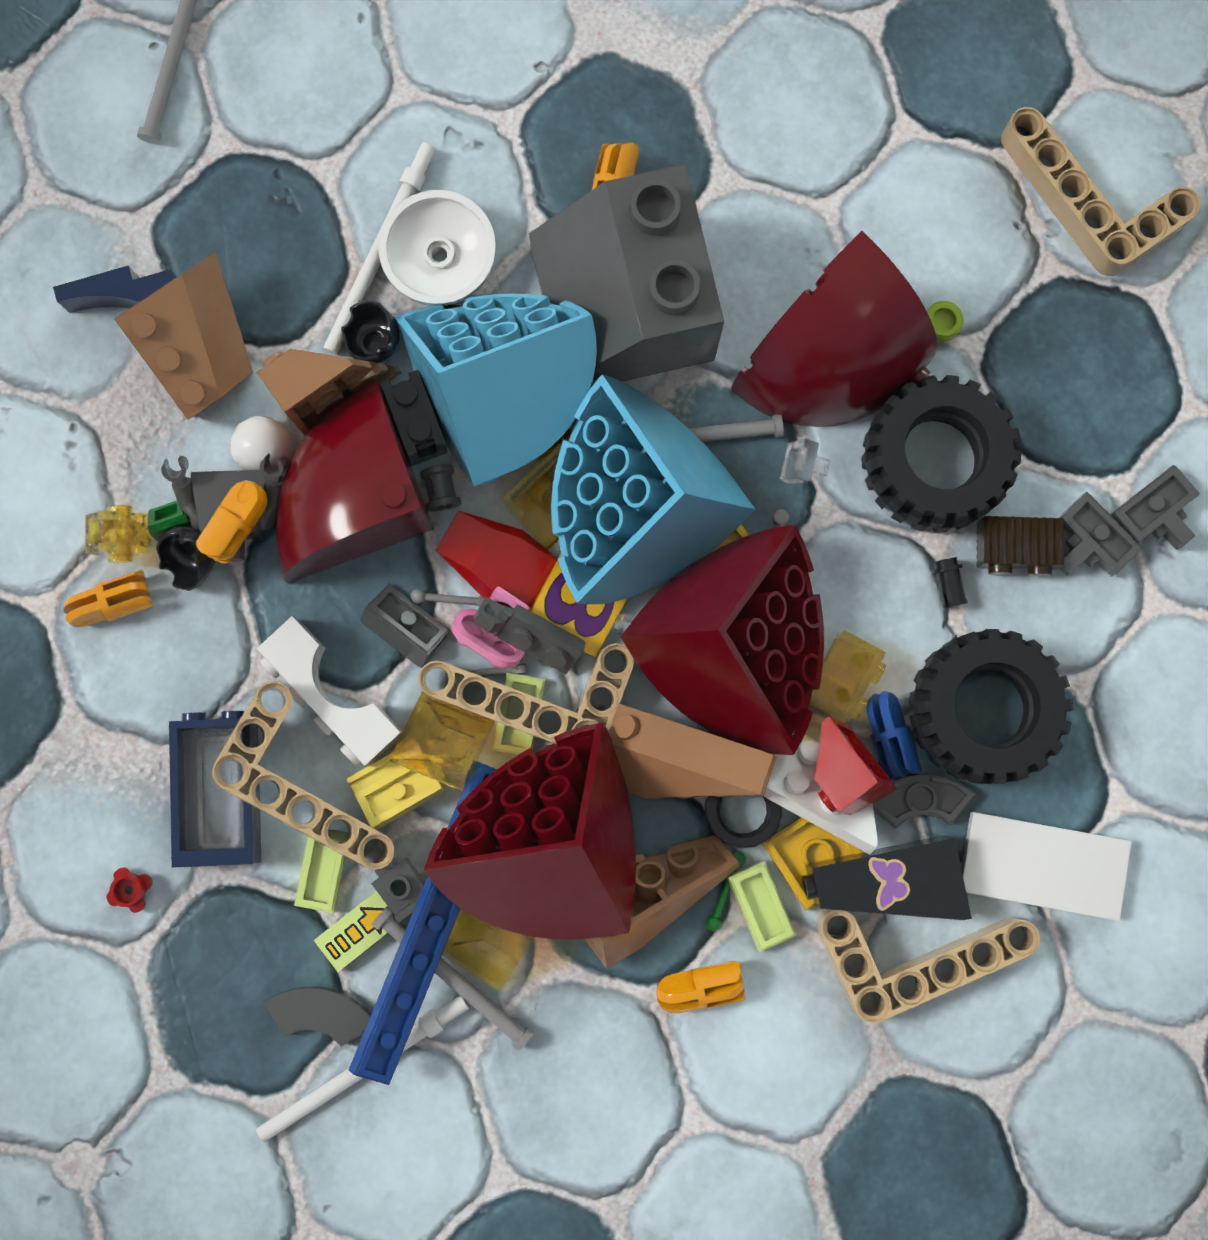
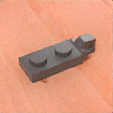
[473,597,586,674]

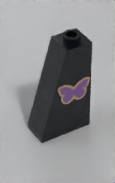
[802,835,972,920]

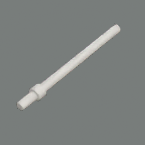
[323,142,436,355]
[256,996,470,1142]

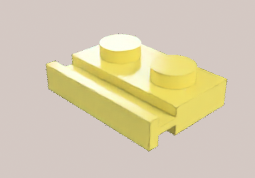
[346,739,445,830]

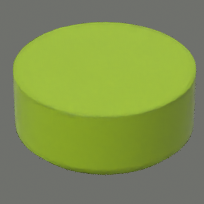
[927,301,964,342]

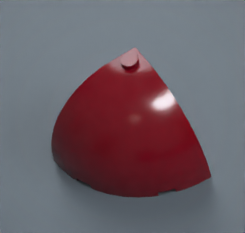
[731,231,937,427]
[276,381,434,583]
[620,524,824,755]
[424,722,636,940]

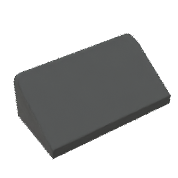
[360,583,450,668]

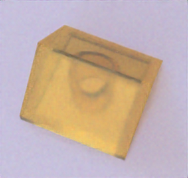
[502,444,561,550]

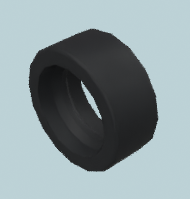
[705,796,782,848]

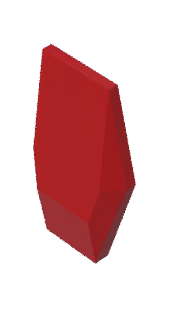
[435,511,558,611]

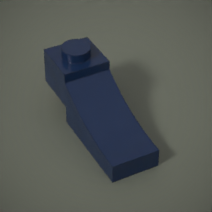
[53,265,177,313]

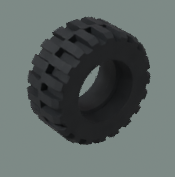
[861,375,1022,533]
[909,629,1073,784]

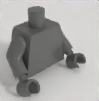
[161,453,289,562]

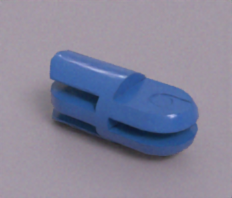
[866,691,922,779]

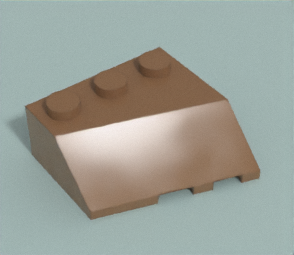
[114,251,253,420]
[256,349,402,436]

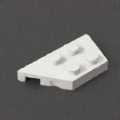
[764,735,878,855]

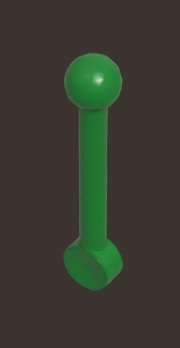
[706,851,746,931]

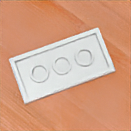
[961,812,1132,921]

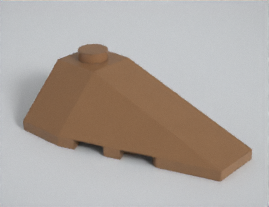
[609,704,777,800]
[585,835,739,969]

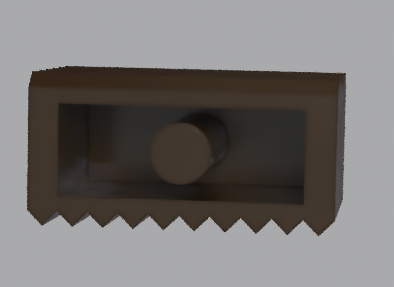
[976,516,1064,577]

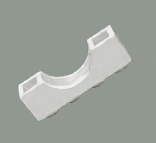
[256,616,405,766]

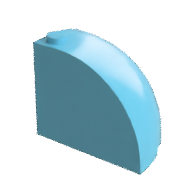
[394,294,597,486]
[551,374,756,605]

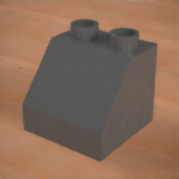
[529,163,724,388]

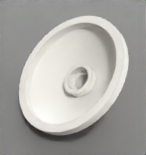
[378,190,496,306]

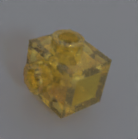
[85,505,151,563]

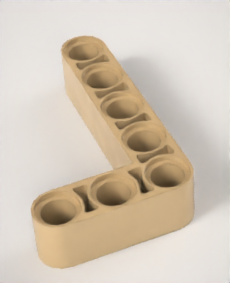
[1001,107,1201,276]
[418,643,634,744]
[211,681,395,870]
[816,909,1041,1023]

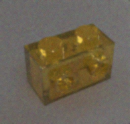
[809,630,886,724]

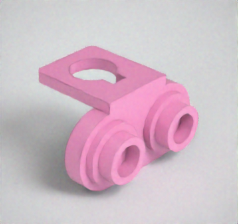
[451,587,530,669]

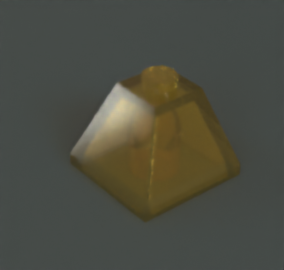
[390,691,495,791]
[442,909,534,992]

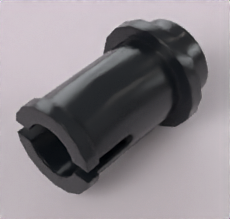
[931,557,968,608]

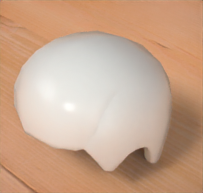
[230,416,295,470]

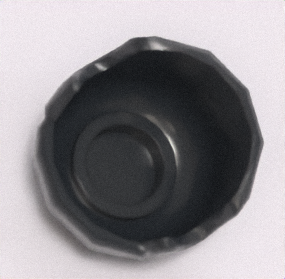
[341,300,400,363]
[156,527,215,591]

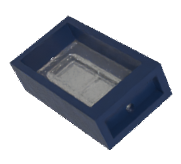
[169,711,261,868]

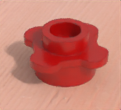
[106,867,153,913]

